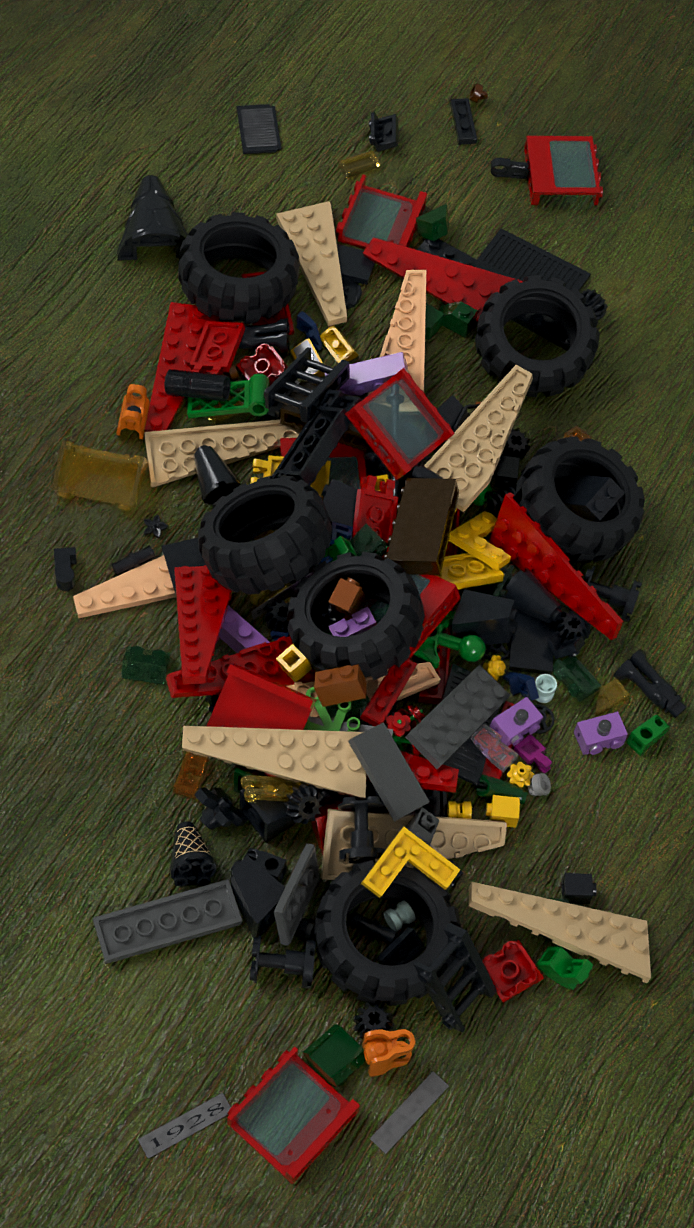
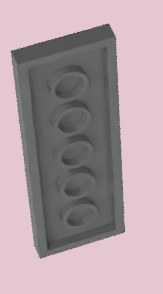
[405,665,511,769]
[93,879,242,964]

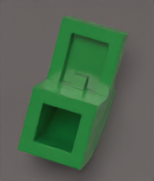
[536,947,594,990]

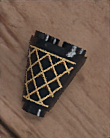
[170,821,216,887]

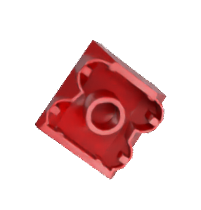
[236,344,288,386]
[482,940,544,1003]

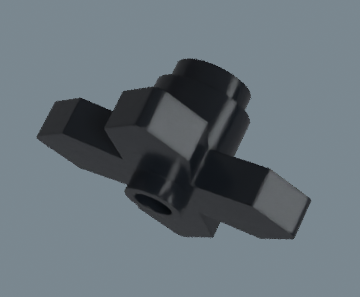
[194,788,249,830]

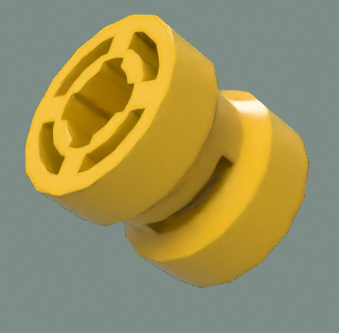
[447,801,472,819]

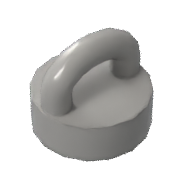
[528,773,551,796]

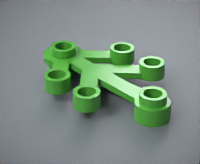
[304,687,361,732]

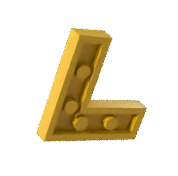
[448,511,511,571]
[361,826,460,898]

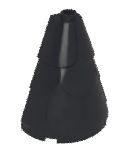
[117,175,188,261]

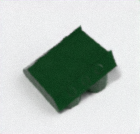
[302,1024,366,1086]

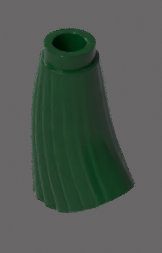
[476,774,528,805]

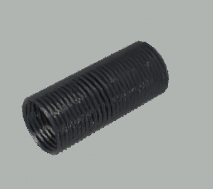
[164,369,231,401]

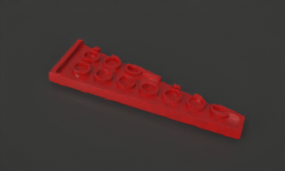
[363,237,523,323]

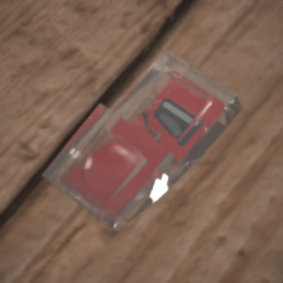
[471,724,518,772]

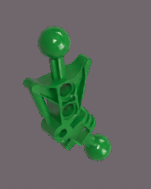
[323,604,486,669]

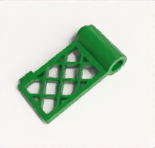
[187,374,269,418]

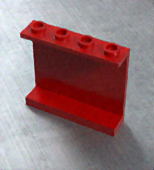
[206,663,316,778]

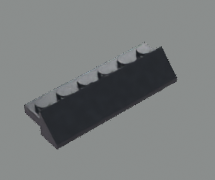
[272,390,362,485]

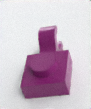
[514,734,552,773]

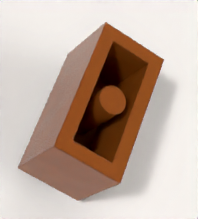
[328,578,366,618]
[314,664,367,707]

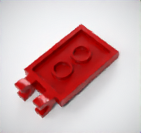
[189,321,246,375]
[351,475,398,560]

